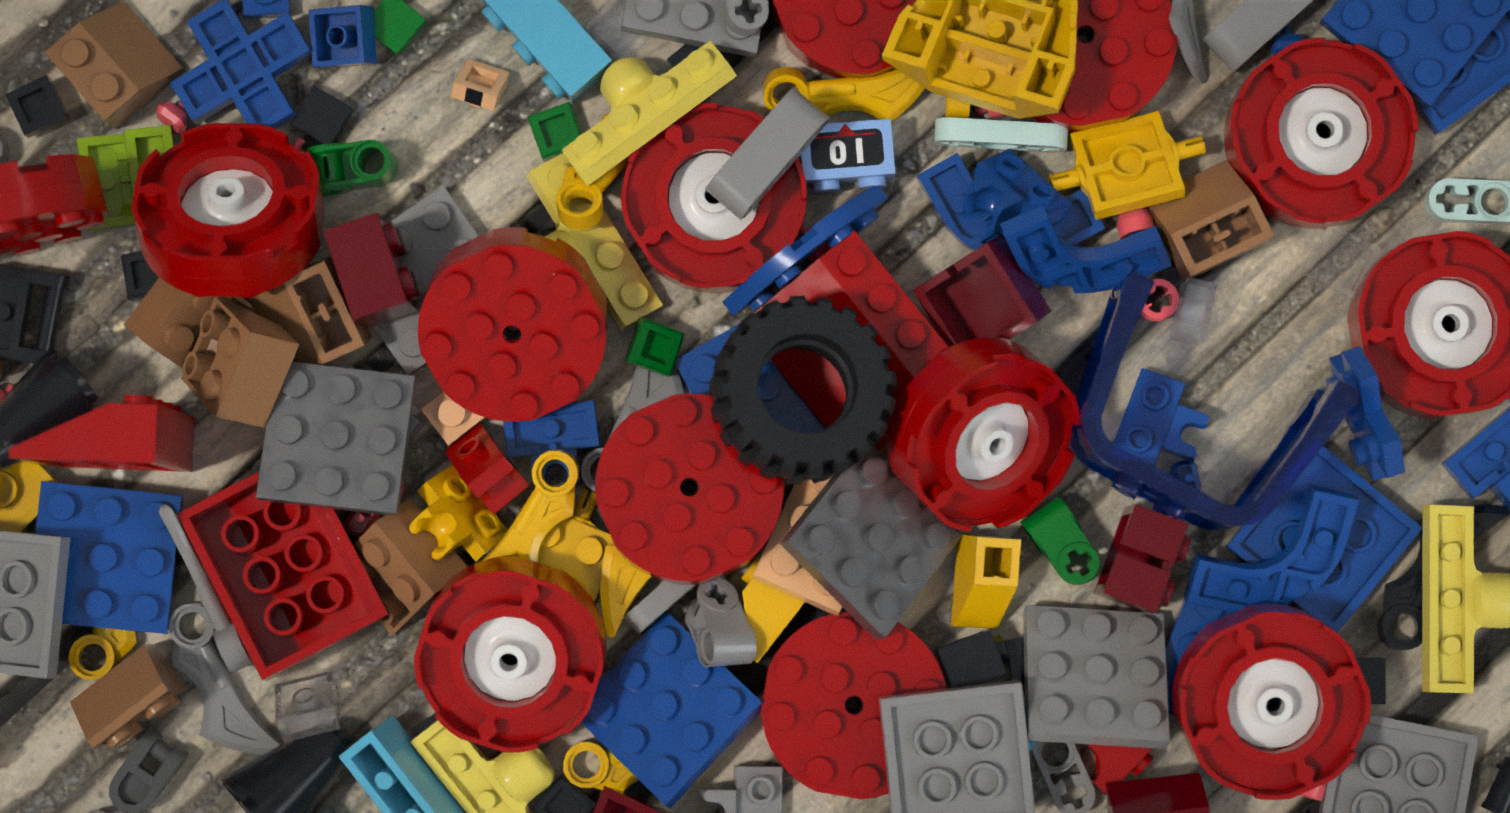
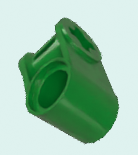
[306,140,399,196]
[1020,496,1100,585]

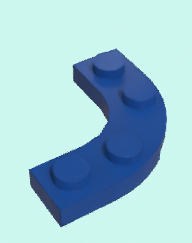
[916,153,1105,251]
[722,186,888,316]
[1000,205,1172,293]
[1183,485,1360,612]

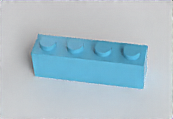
[481,0,612,104]
[338,715,466,813]

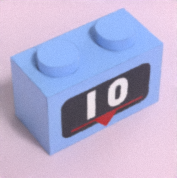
[800,119,895,194]

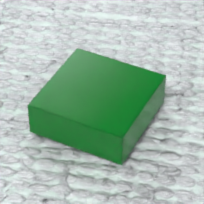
[373,0,427,57]
[527,101,582,162]
[624,318,685,377]

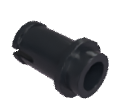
[1481,756,1510,813]

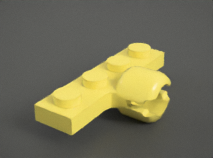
[562,40,737,186]
[526,153,663,331]
[1422,505,1510,693]
[410,720,555,813]

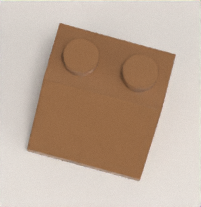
[44,1,185,130]

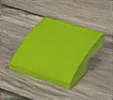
[76,125,174,231]

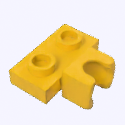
[409,464,508,562]

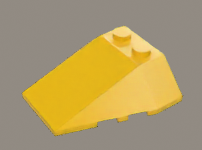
[882,0,1078,119]

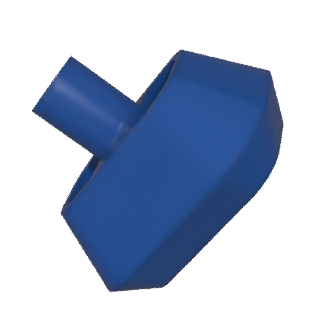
[1270,26,1304,55]
[1170,460,1201,498]

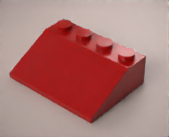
[754,230,949,451]
[9,395,195,472]
[177,471,389,681]

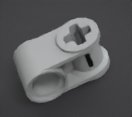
[685,578,757,668]

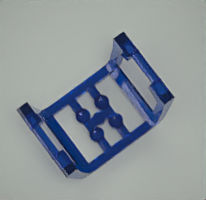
[1069,272,1359,531]

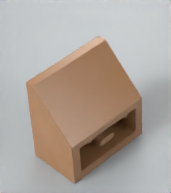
[1146,160,1275,283]
[251,255,372,365]
[124,277,259,369]
[181,296,299,428]
[353,498,468,636]
[70,644,187,749]

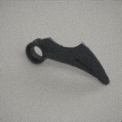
[1377,506,1510,650]

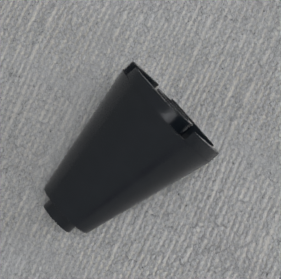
[0,350,98,471]
[221,723,353,813]

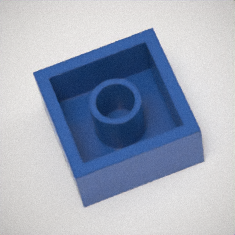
[308,5,377,69]

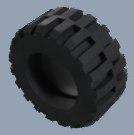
[709,295,897,485]

